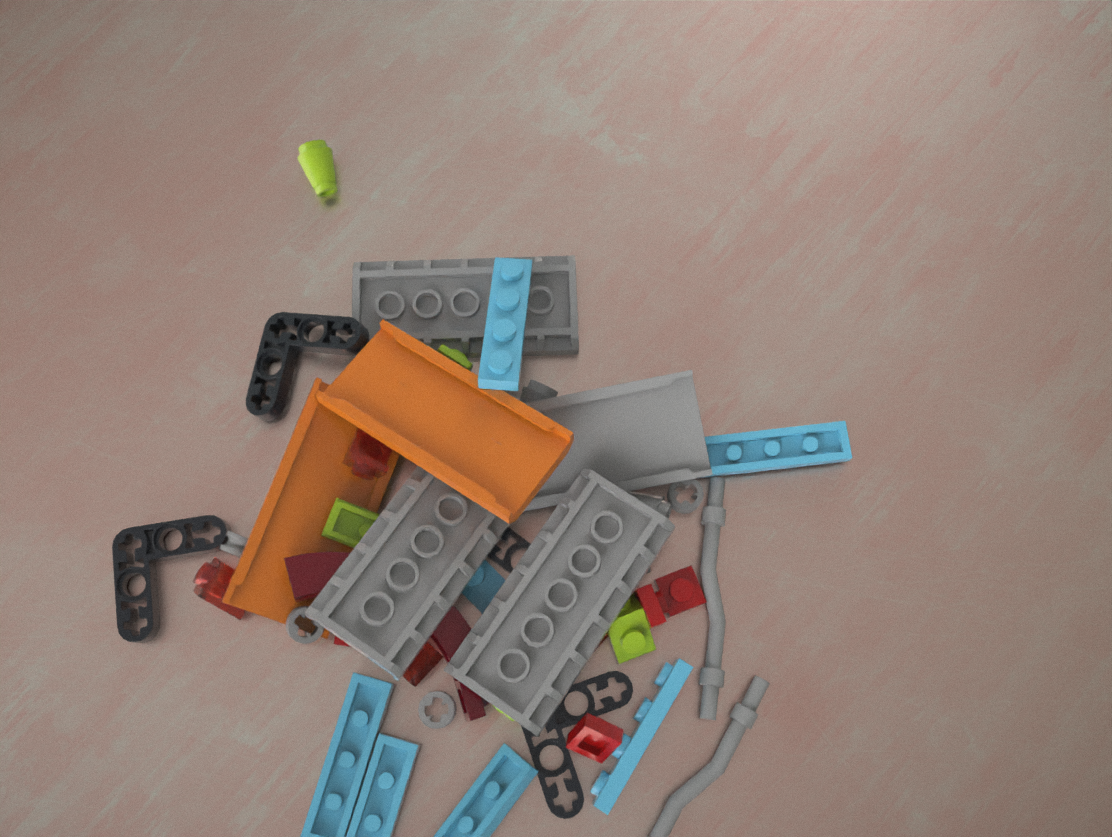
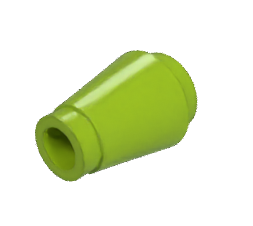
[297,140,338,197]

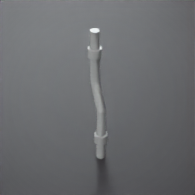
[699,477,726,720]
[649,675,770,837]

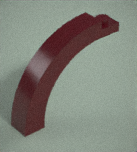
[284,552,490,722]

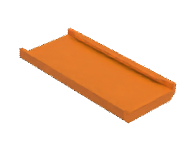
[315,319,574,524]
[222,377,400,639]

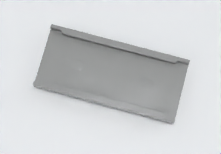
[352,255,579,358]
[523,370,713,512]
[305,466,510,681]
[444,468,675,737]

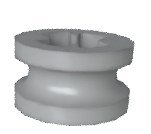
[667,479,704,514]
[219,531,248,558]
[286,606,324,644]
[418,691,457,729]

